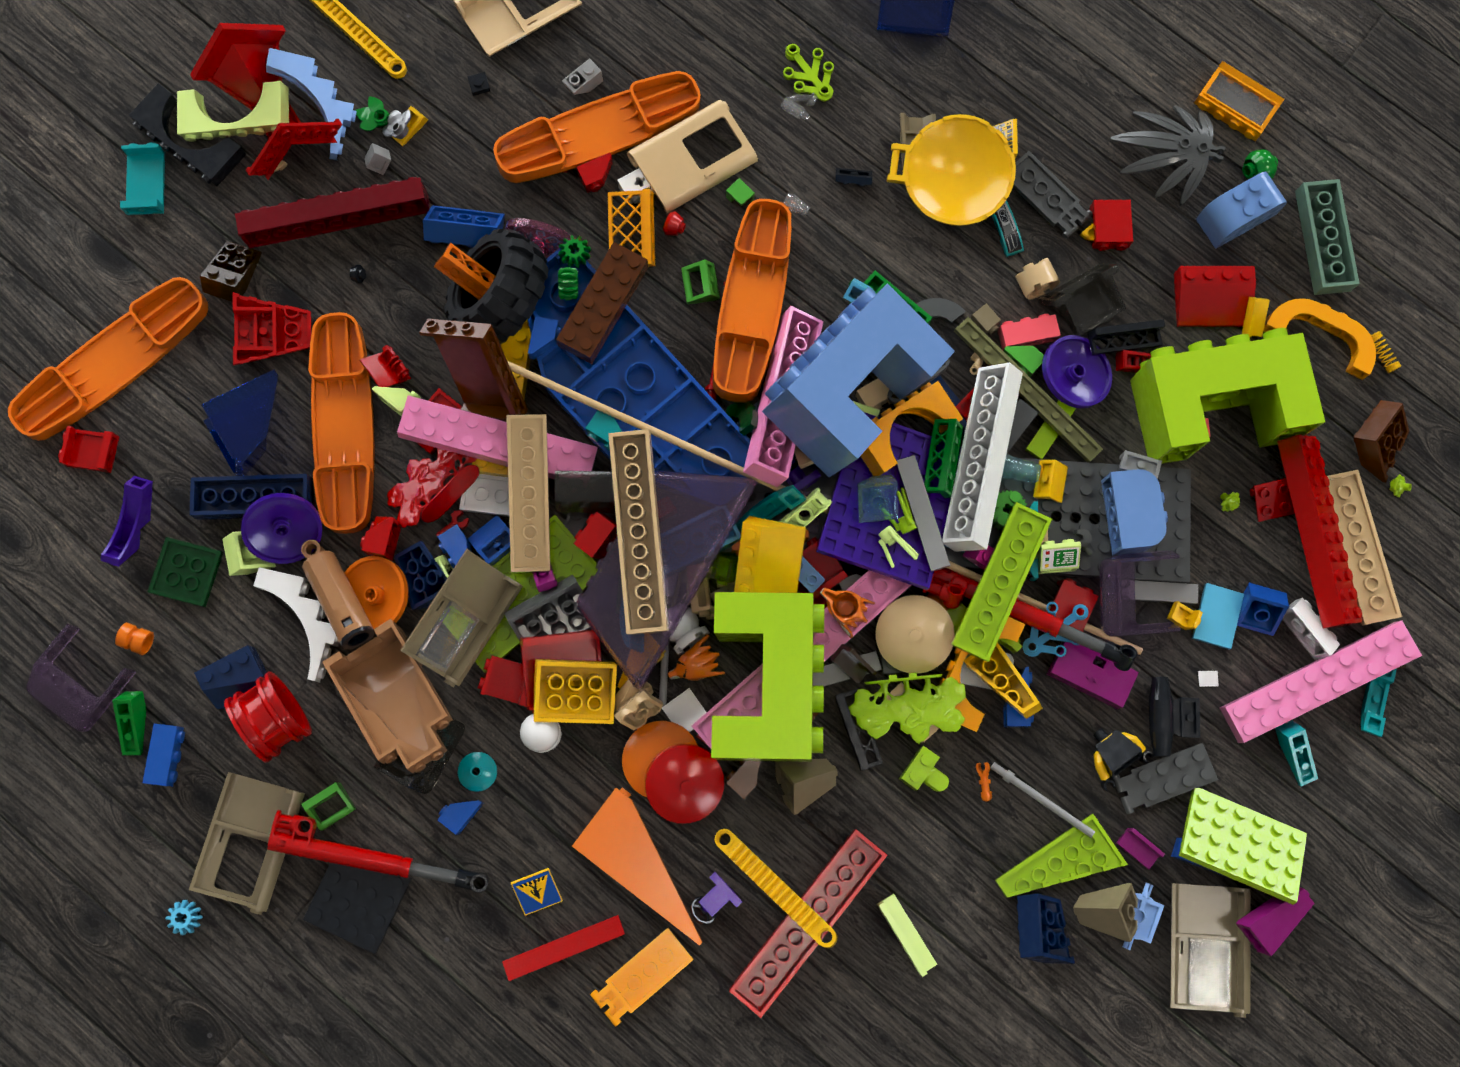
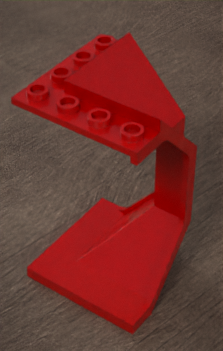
[190,23,342,180]

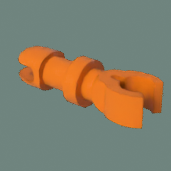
[976,762,992,802]

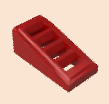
[1116,350,1151,372]

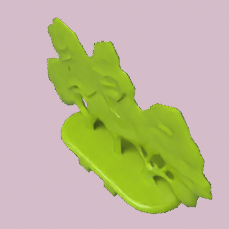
[848,673,966,744]

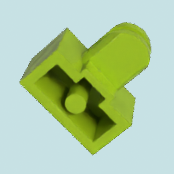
[899,746,949,792]

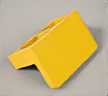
[1242,297,1270,338]
[1033,460,1068,503]

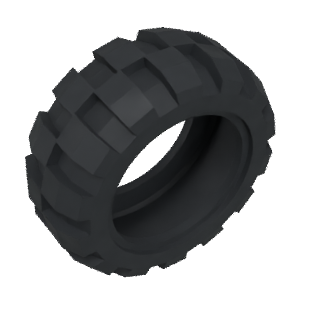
[444,229,548,344]

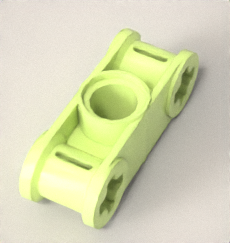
[779,487,832,527]

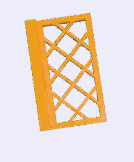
[608,189,655,267]

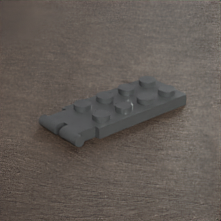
[1013,151,1093,239]
[1112,743,1218,814]

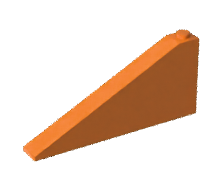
[572,787,702,946]

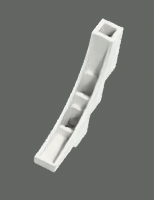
[253,567,339,683]

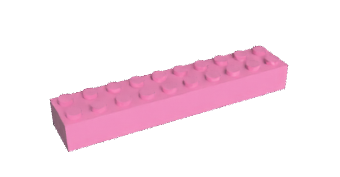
[743,306,824,487]
[397,395,598,488]
[1220,620,1422,743]

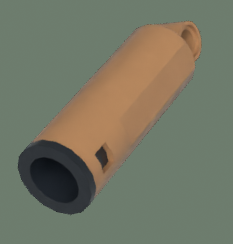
[301,540,375,649]

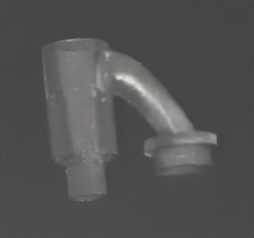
[780,92,818,121]

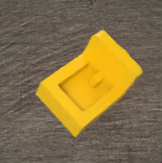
[1167,601,1203,630]

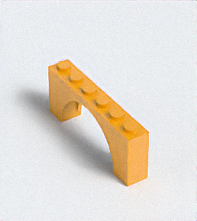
[861,381,963,478]
[939,617,1025,732]

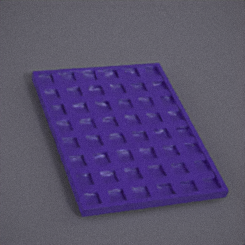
[816,412,962,590]

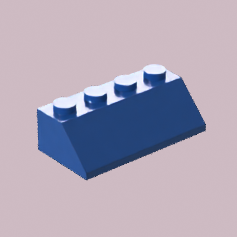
[423,205,505,248]

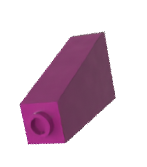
[1236,887,1315,956]

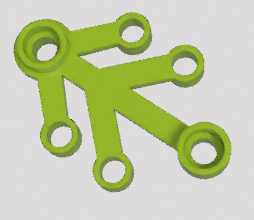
[783,44,834,102]

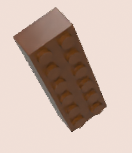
[556,242,648,364]

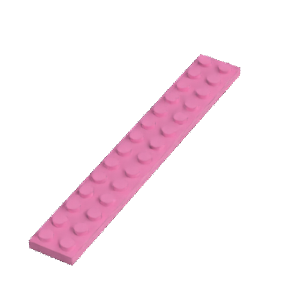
[692,570,912,748]

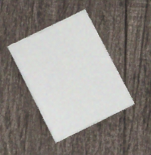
[1198,671,1219,687]

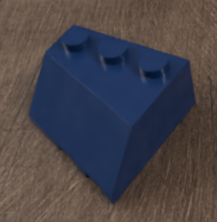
[394,541,447,610]
[194,645,267,709]
[1017,893,1075,964]

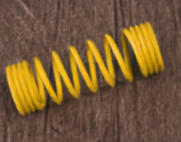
[1371,331,1401,373]

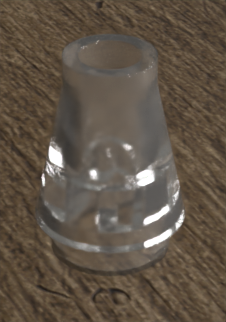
[783,193,810,216]

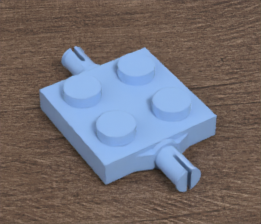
[1122,882,1164,950]

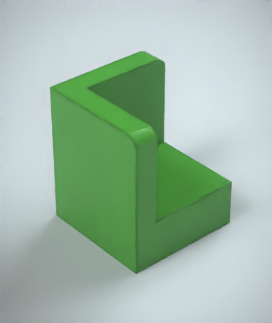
[726,178,755,206]

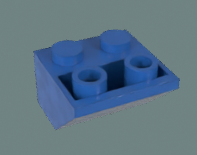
[467,515,510,566]

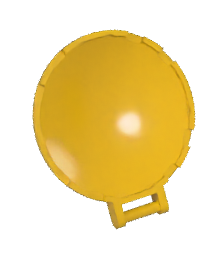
[887,114,1016,226]

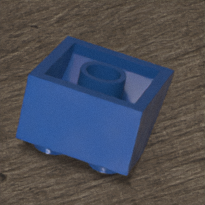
[1237,583,1289,636]

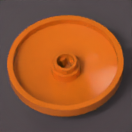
[344,556,409,634]
[622,721,698,797]

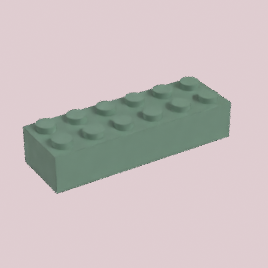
[1295,179,1360,295]

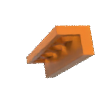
[434,243,496,300]

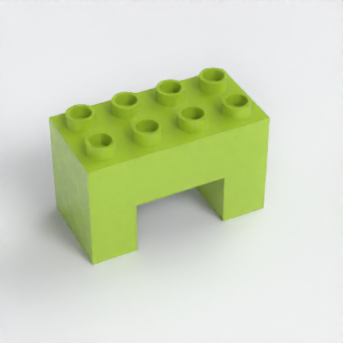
[1130,328,1325,464]
[711,592,824,762]

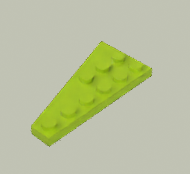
[995,814,1128,898]

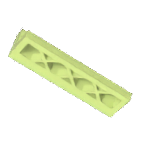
[877,894,937,977]

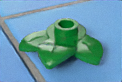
[355,96,389,131]

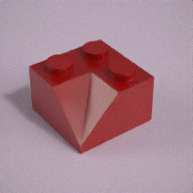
[360,517,402,561]

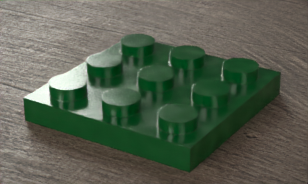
[148,537,224,608]

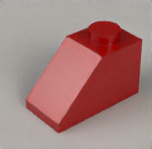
[577,152,613,193]

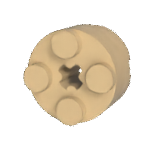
[1015,258,1060,300]

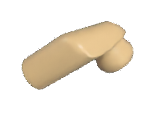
[970,352,983,375]

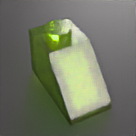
[710,554,738,585]

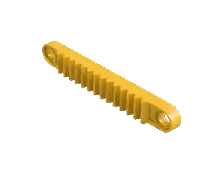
[310,0,407,79]
[715,829,837,948]

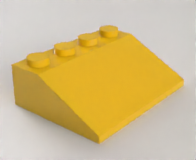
[734,516,806,593]
[533,659,617,724]

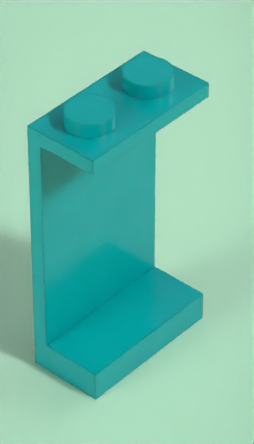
[120,142,165,215]

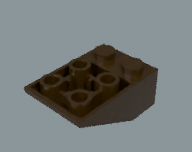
[200,241,262,302]

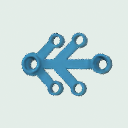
[1023,602,1089,657]

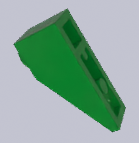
[112,691,146,755]

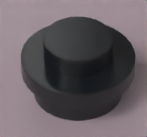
[350,265,366,283]

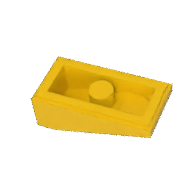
[391,106,428,146]

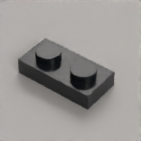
[835,168,873,186]

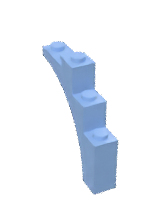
[266,48,356,160]

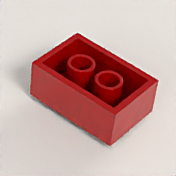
[573,512,618,560]

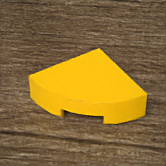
[1080,223,1094,241]

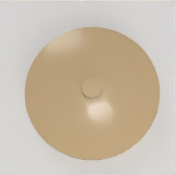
[876,595,955,673]

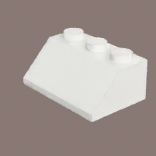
[1282,597,1340,660]

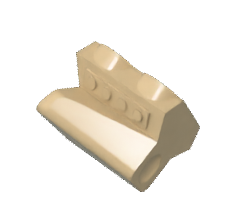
[614,674,663,730]

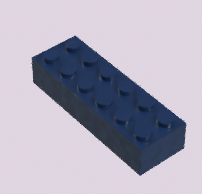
[190,474,313,520]

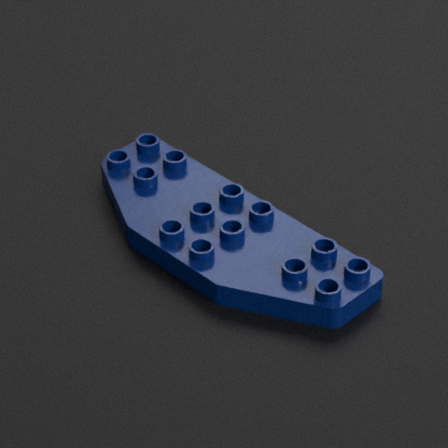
[528,249,756,508]

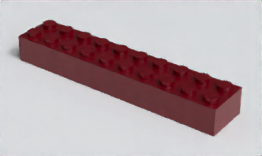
[235,177,430,248]

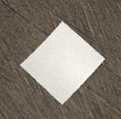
[662,688,707,732]

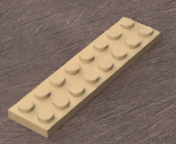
[506,414,550,572]
[1327,470,1402,626]

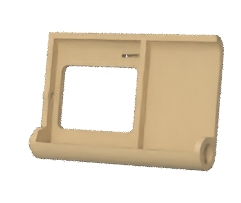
[453,0,582,57]

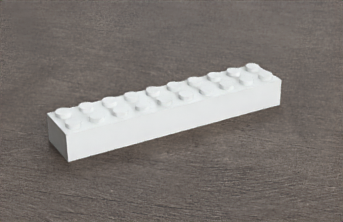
[942,362,1023,552]

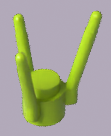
[880,487,917,534]

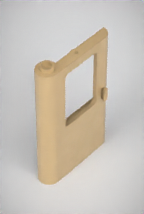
[627,100,758,214]

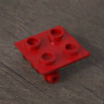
[359,345,411,387]
[1250,478,1295,522]

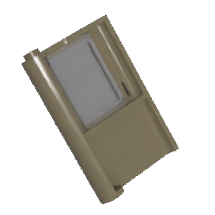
[400,549,523,688]
[1170,883,1251,1018]

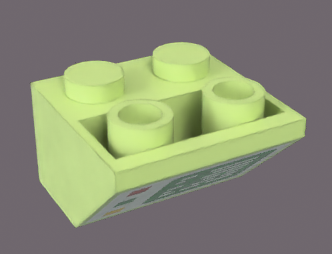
[1035,539,1081,574]

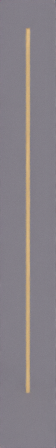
[507,361,1143,655]

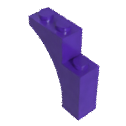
[101,476,153,567]

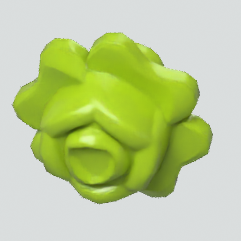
[1389,475,1412,498]
[1220,492,1240,512]

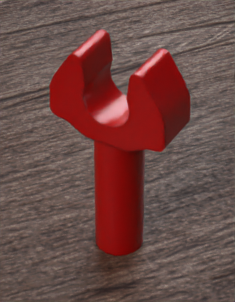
[436,510,470,536]

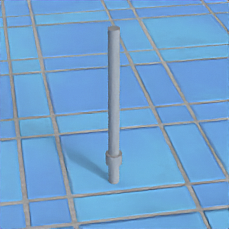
[990,762,1095,838]

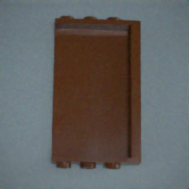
[419,319,528,422]

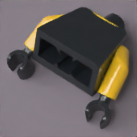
[1093,728,1154,792]

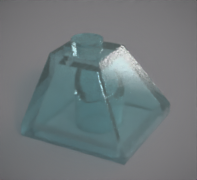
[857,475,898,523]

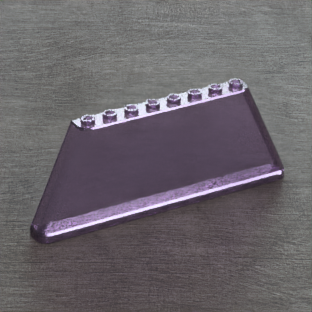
[576,471,758,690]

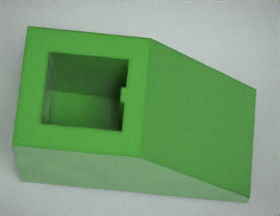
[1003,346,1044,377]

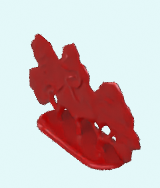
[387,448,480,528]

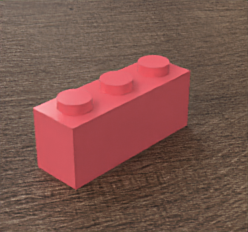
[998,313,1061,350]

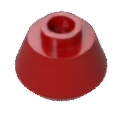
[663,211,686,236]

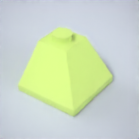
[372,386,421,417]

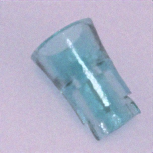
[1001,454,1041,483]

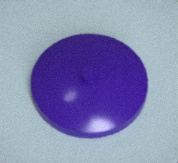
[1042,335,1112,408]
[241,493,322,564]

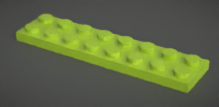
[951,502,1052,662]

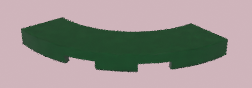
[726,401,758,436]

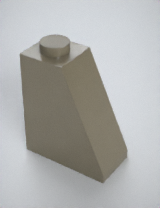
[775,759,838,815]
[1073,883,1138,942]

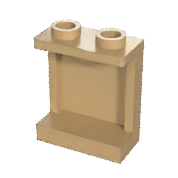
[686,563,719,620]

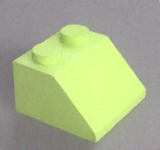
[222,531,276,576]

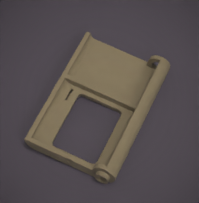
[189,772,305,915]

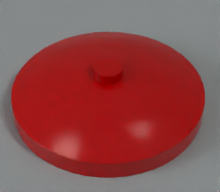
[645,744,724,824]

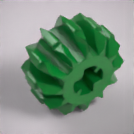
[558,235,591,268]
[558,267,578,300]

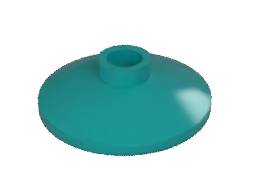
[458,752,497,792]

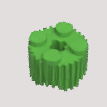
[992,490,1027,531]

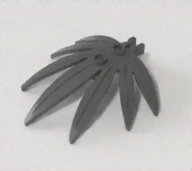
[1110,105,1225,206]

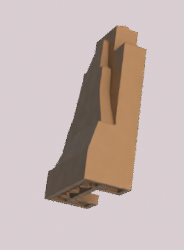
[323,619,453,773]

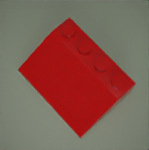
[1174,266,1256,327]

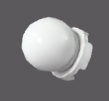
[663,605,710,655]
[520,713,562,753]

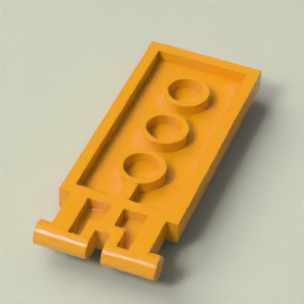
[590,928,694,1027]

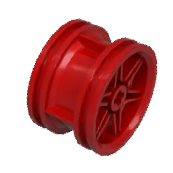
[224,671,312,763]

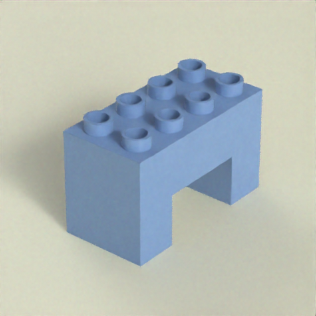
[762,283,955,477]

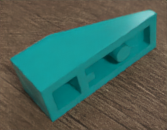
[1275,720,1318,786]

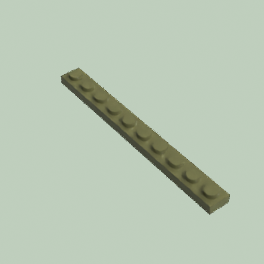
[954,317,1103,463]

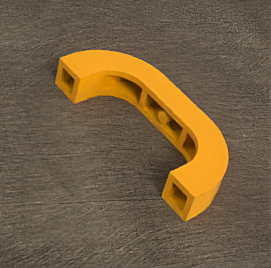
[1264,299,1376,380]

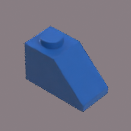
[528,316,562,360]
[438,800,484,835]

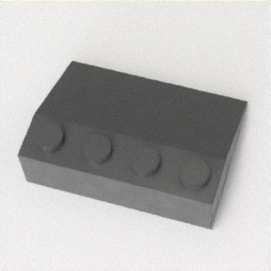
[504,575,603,641]

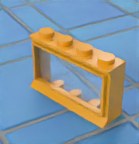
[1194,61,1285,141]

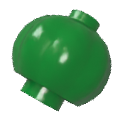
[1242,149,1278,179]

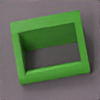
[681,259,720,304]
[301,782,356,831]

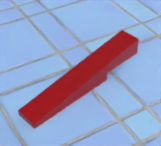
[502,915,625,981]

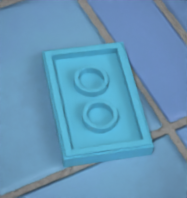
[1192,583,1244,650]

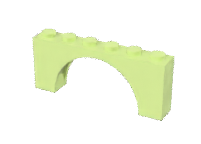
[177,81,289,142]

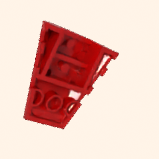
[233,292,311,366]

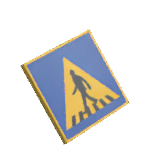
[511,868,563,916]

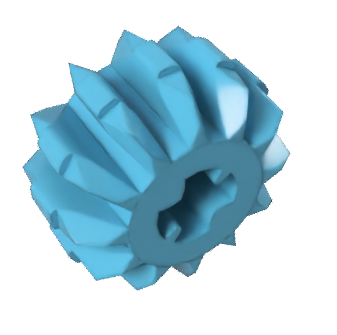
[165,900,203,935]

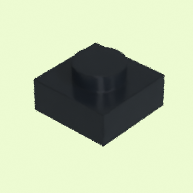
[467,72,490,96]

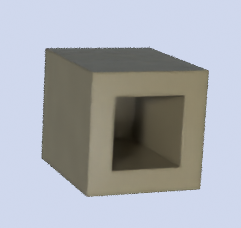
[970,303,1001,335]

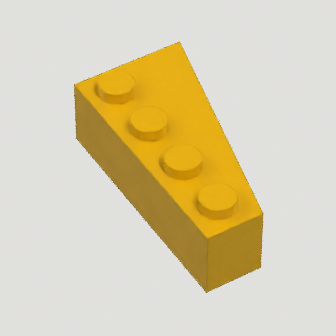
[964,642,1043,719]

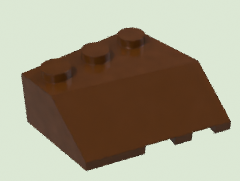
[1354,400,1409,483]

